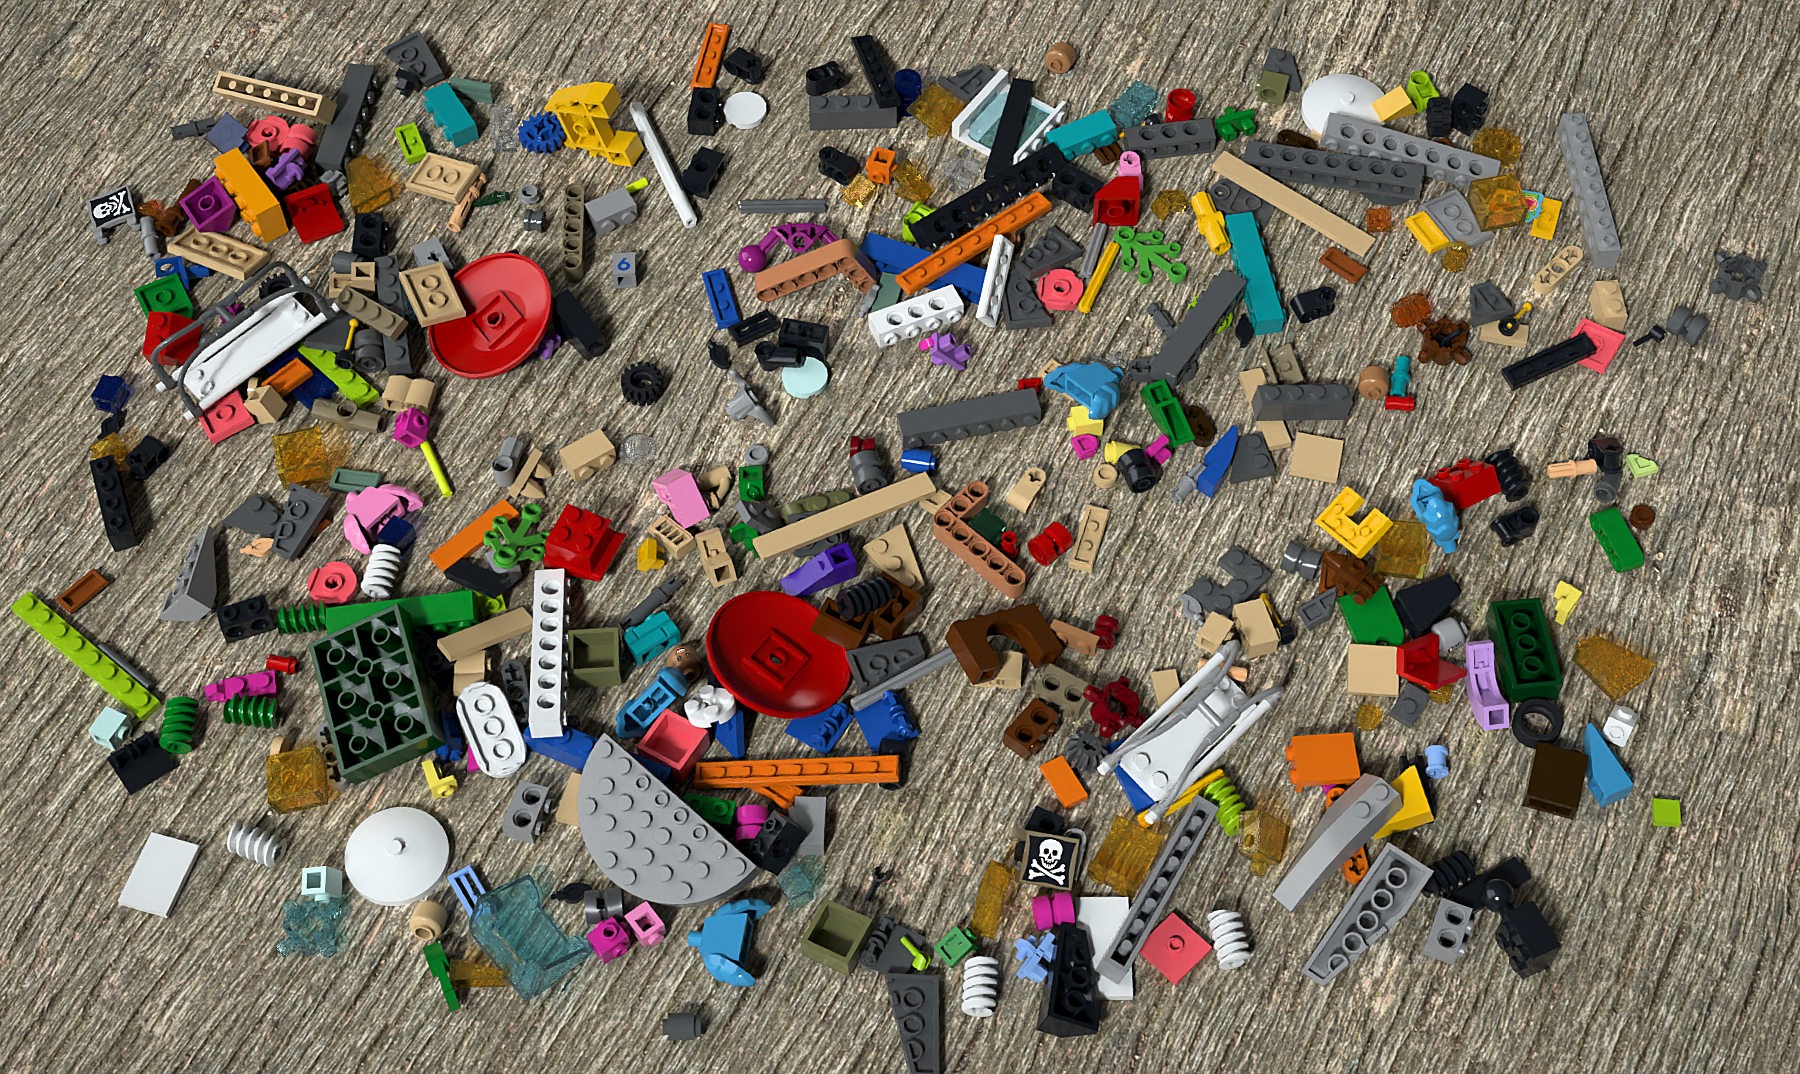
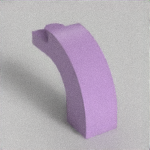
[1463,639,1509,731]

